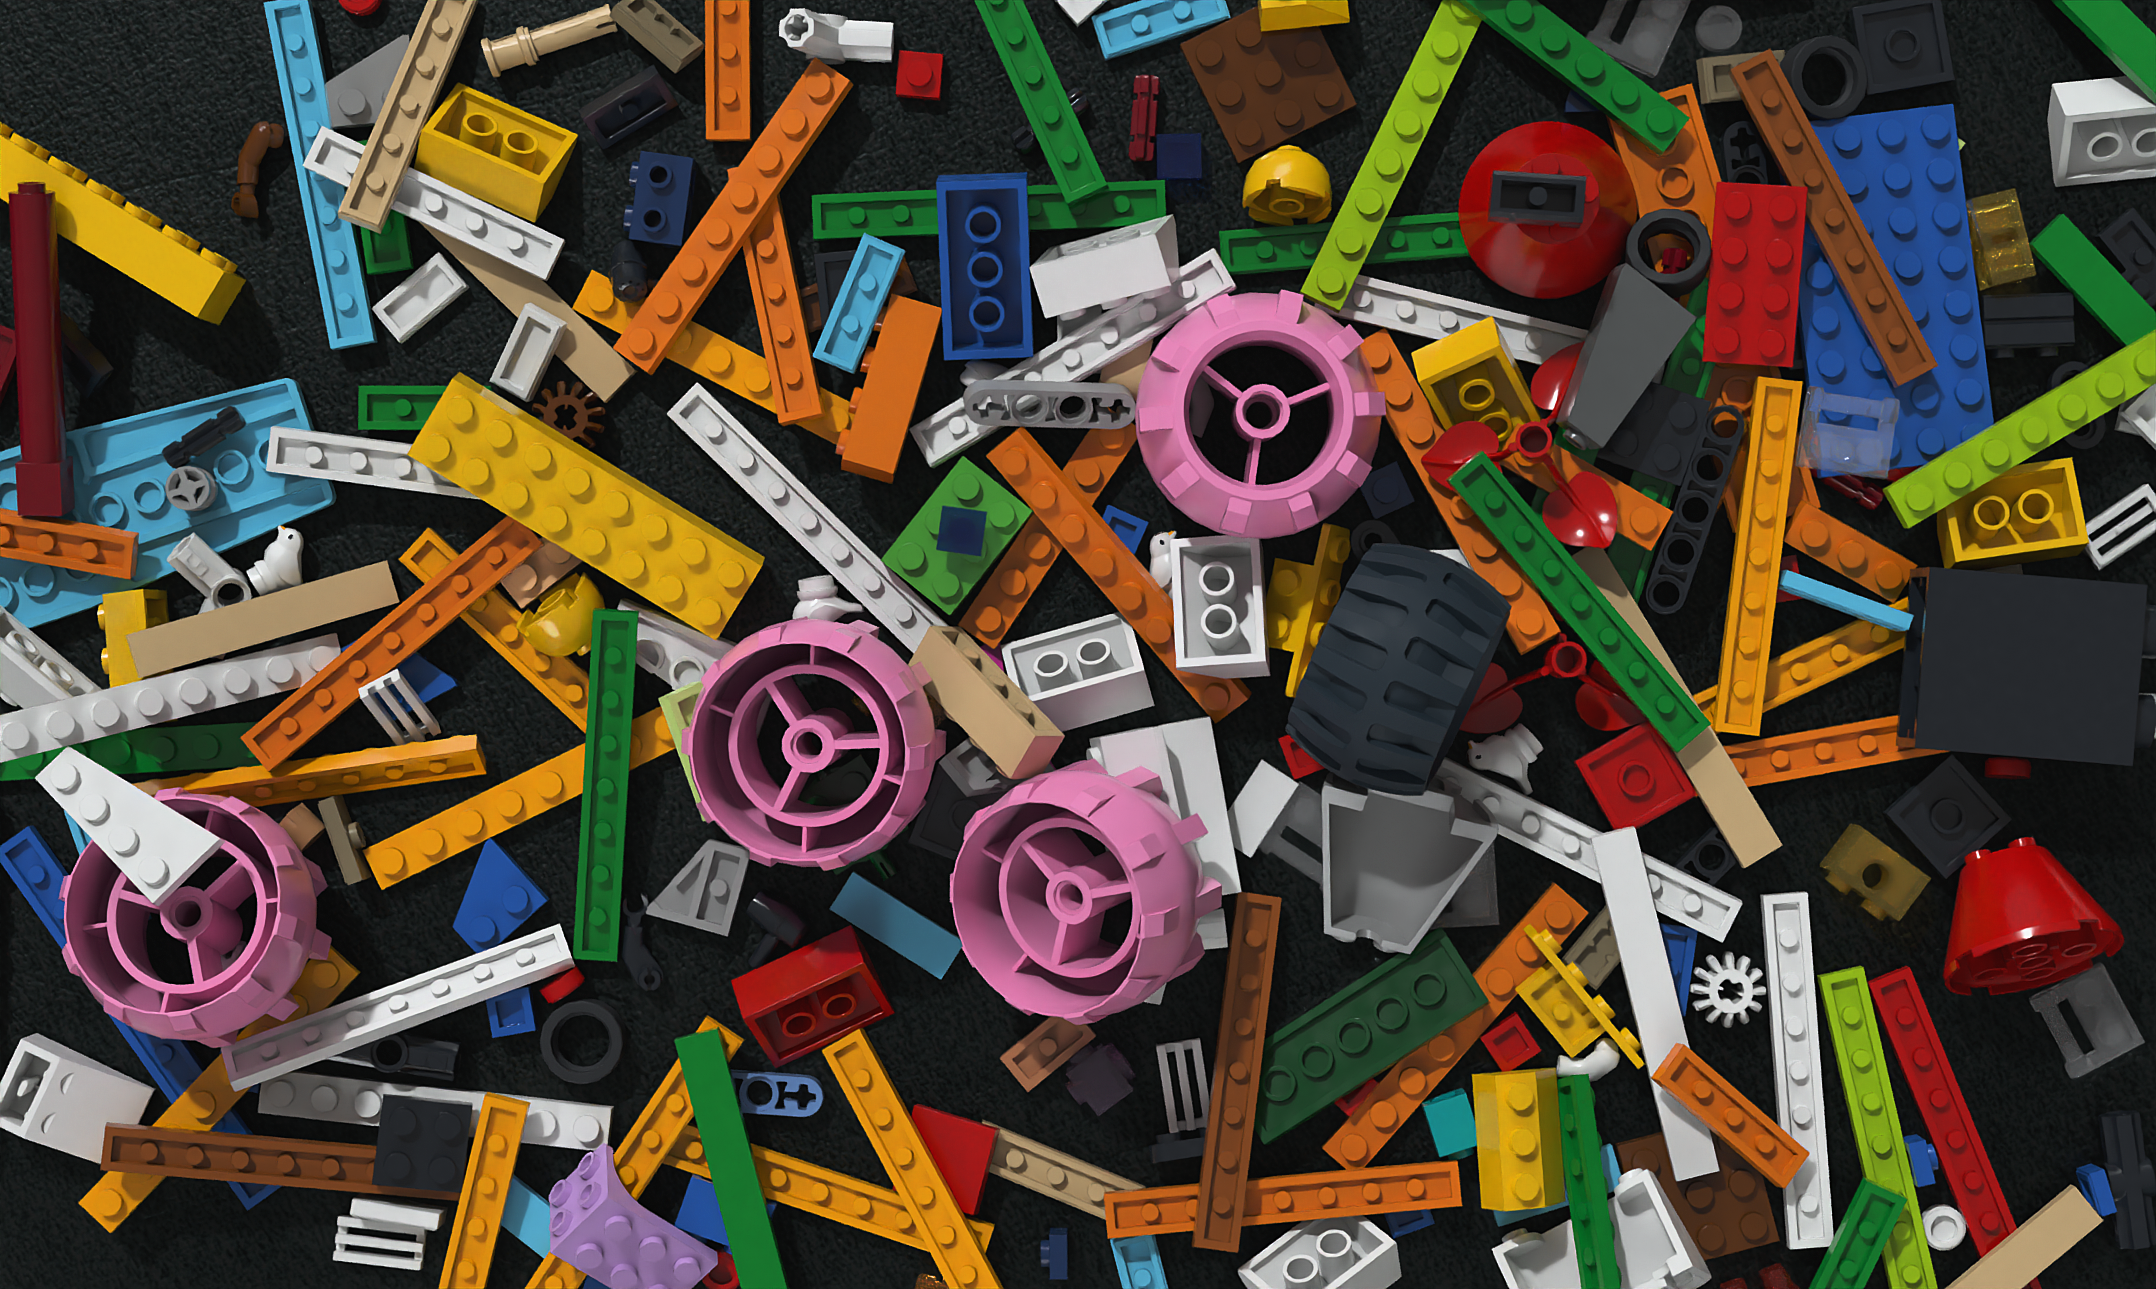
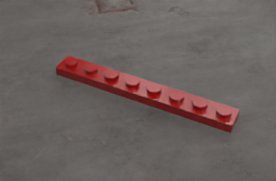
[1867,966,2042,1289]

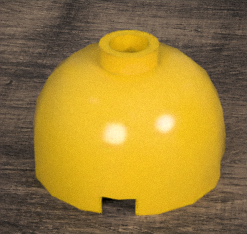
[1242,145,1332,226]
[516,572,606,657]

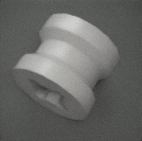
[165,466,218,512]

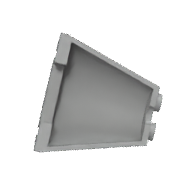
[1322,771,1499,955]

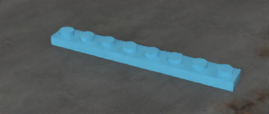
[264,0,377,350]

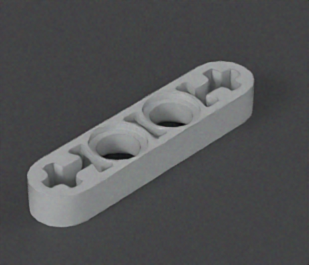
[963,379,1136,429]

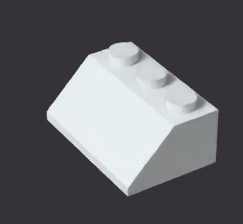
[2047,76,2156,187]
[1029,214,1180,321]
[1170,535,1270,679]
[0,605,102,709]
[1000,612,1155,732]
[1086,726,1181,852]
[1238,1215,1402,1289]

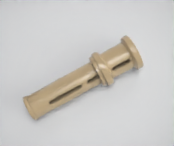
[481,4,618,78]

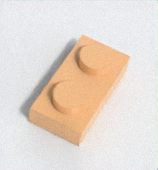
[501,536,584,609]

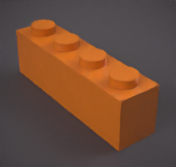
[835,294,942,484]

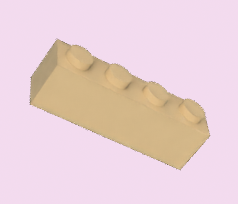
[908,626,1065,780]

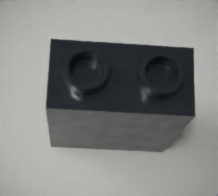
[1896,567,2156,766]

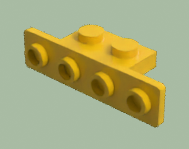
[1266,523,1350,698]
[1515,924,1645,1069]

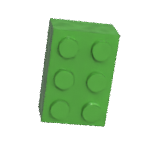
[880,456,1034,616]

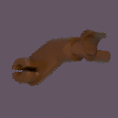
[231,121,284,218]

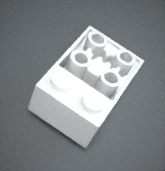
[0,1033,155,1164]

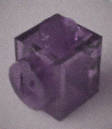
[1065,1041,1137,1117]

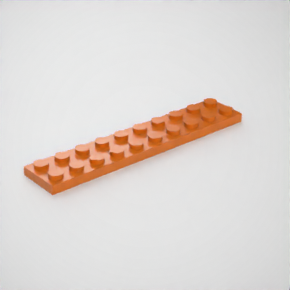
[1606,83,1821,533]

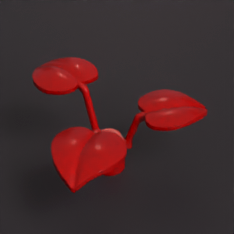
[1421,341,1618,549]
[1459,599,1647,734]

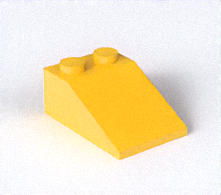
[1411,316,1542,452]

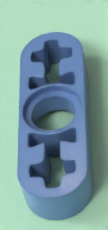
[731,1069,824,1117]

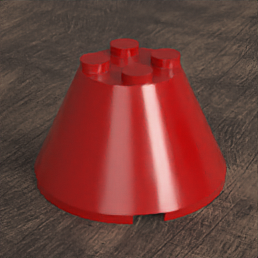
[1458,121,1637,299]
[1943,837,2124,995]

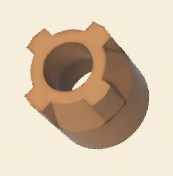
[279,803,326,852]

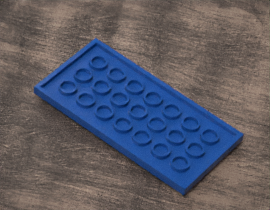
[1779,104,1994,479]

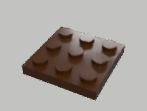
[1180,6,1357,165]
[1615,1130,1780,1261]

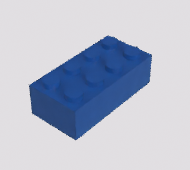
[936,172,1034,360]

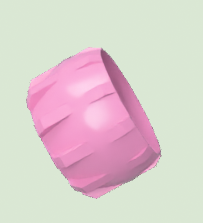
[1135,289,1386,539]
[681,616,946,871]
[950,758,1222,1025]
[58,787,332,1048]

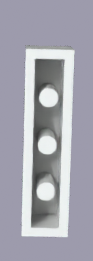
[1158,716,1241,895]

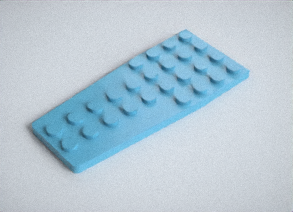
[0,378,336,629]

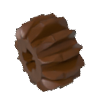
[532,381,607,448]

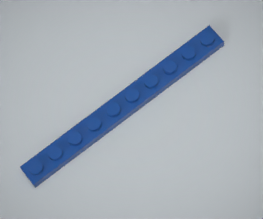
[0,825,282,1211]

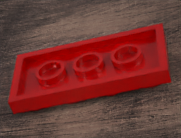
[1702,182,1809,367]

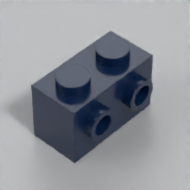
[623,151,698,250]

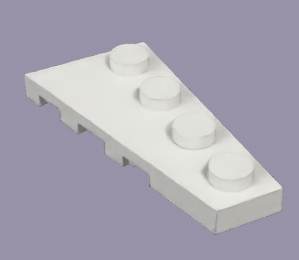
[617,598,773,739]
[35,746,225,906]

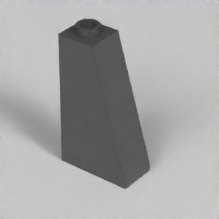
[1556,263,1697,450]

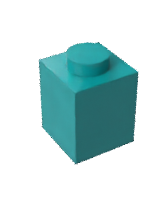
[1421,1088,1477,1160]

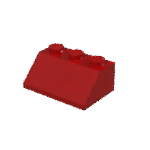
[731,925,895,1068]

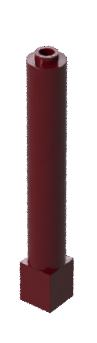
[8,182,75,516]

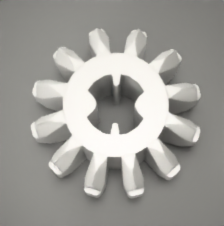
[1689,951,1766,1028]

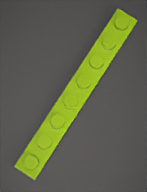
[1299,0,1482,314]
[1882,329,2156,528]
[1817,966,1938,1289]

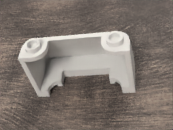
[1492,1168,1711,1289]

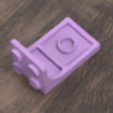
[549,1143,718,1289]

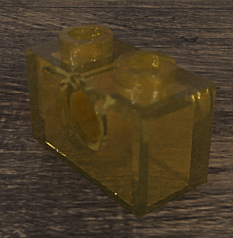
[1819,823,1931,921]

